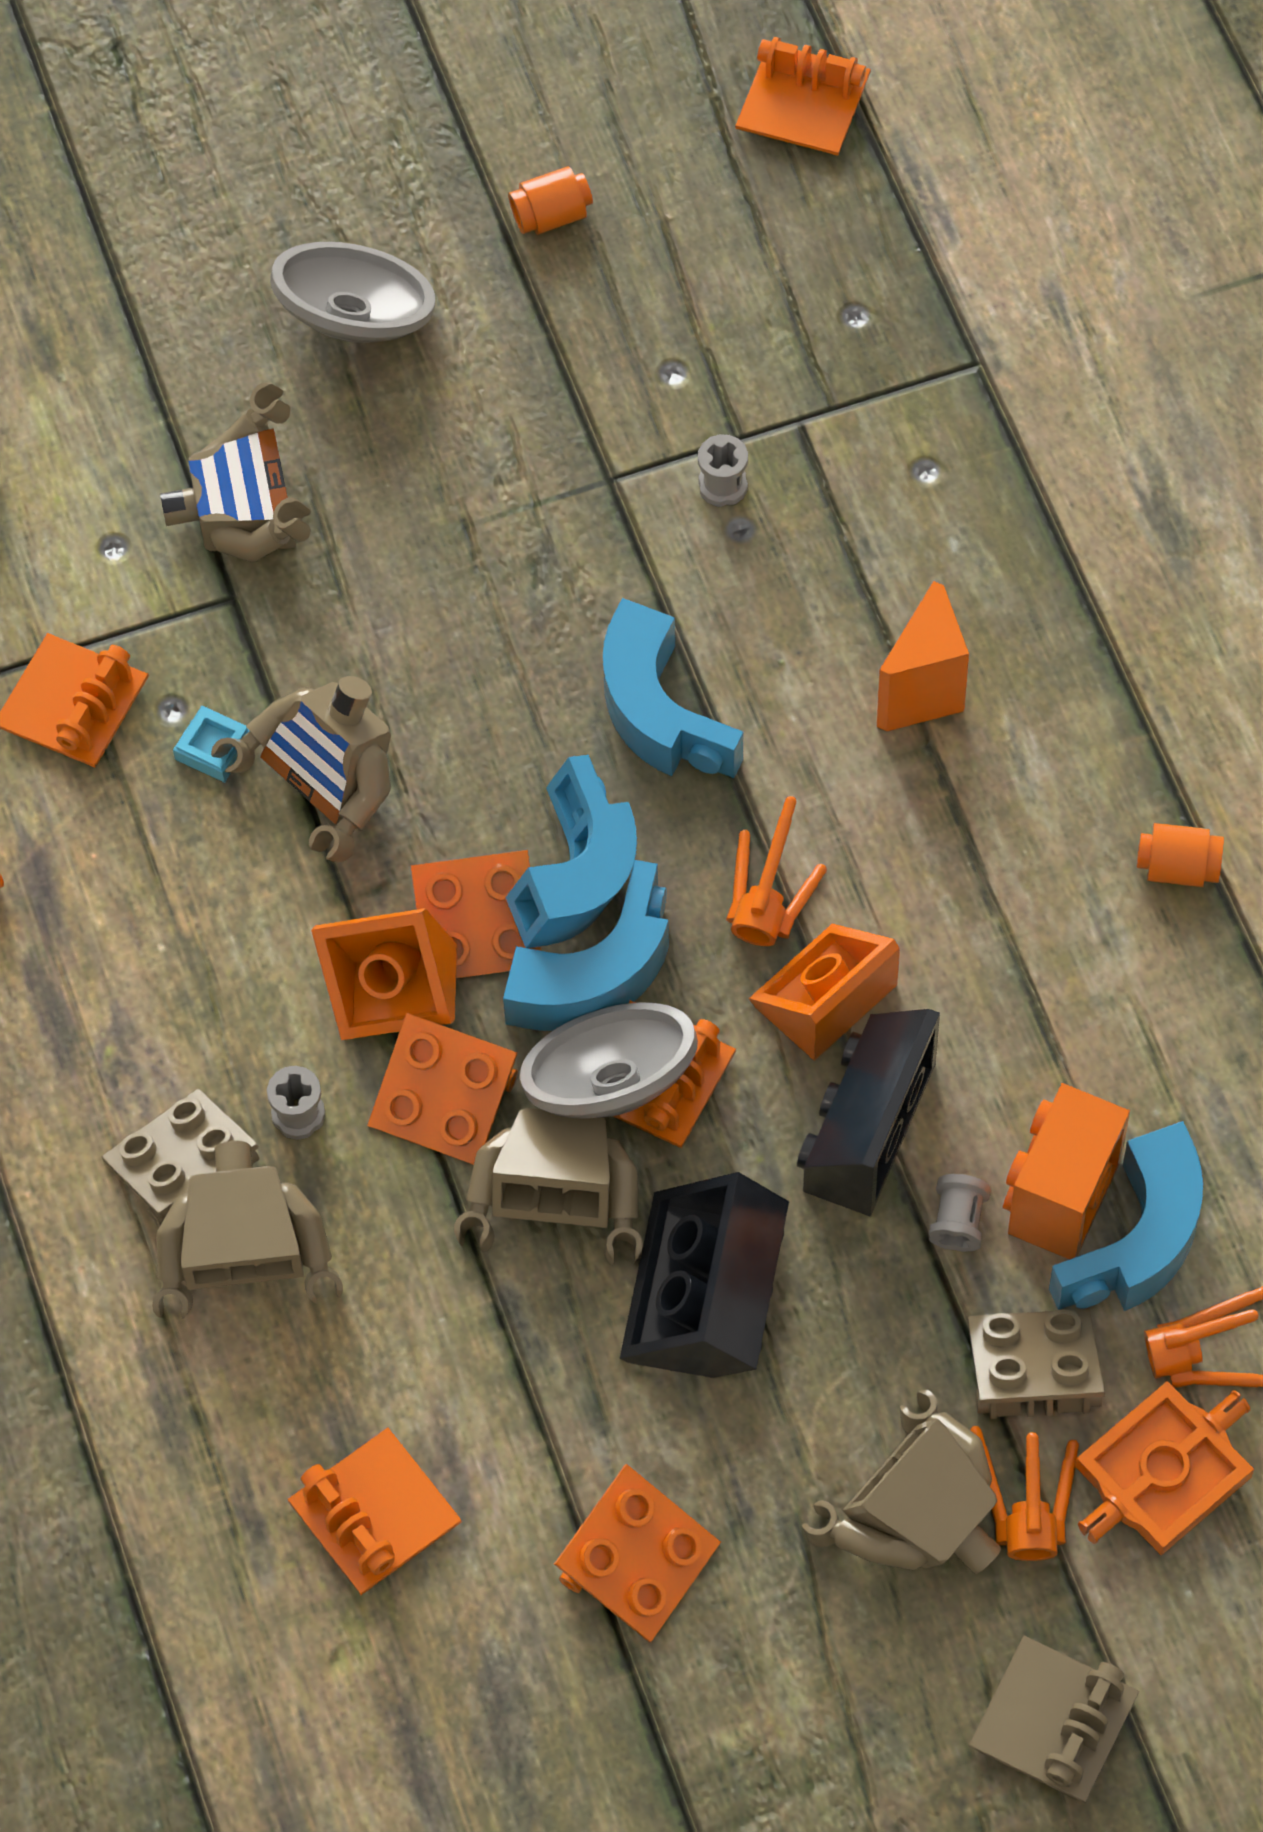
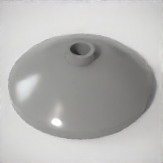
[270,242,435,343]
[520,1003,698,1118]

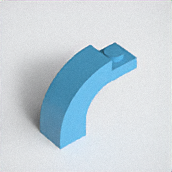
[603,598,744,778]
[505,755,637,948]
[503,860,669,1031]
[1049,1121,1203,1311]

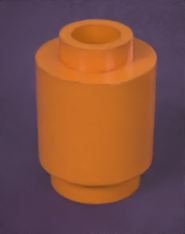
[508,166,593,235]
[1137,823,1224,887]

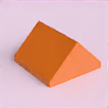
[876,581,969,732]
[311,908,457,1040]
[749,924,900,1061]

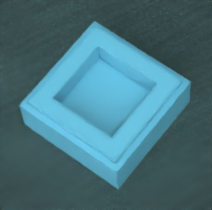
[173,706,249,783]

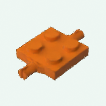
[1075,1381,1254,1556]

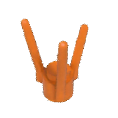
[726,796,827,946]
[1144,1286,1263,1388]
[970,1426,1079,1561]

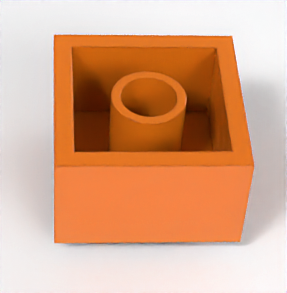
[1003,1083,1130,1260]

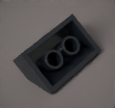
[797,1009,940,1217]
[620,1172,789,1378]

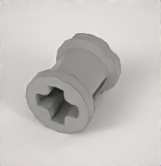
[698,434,748,507]
[267,1066,325,1140]
[929,1174,991,1252]

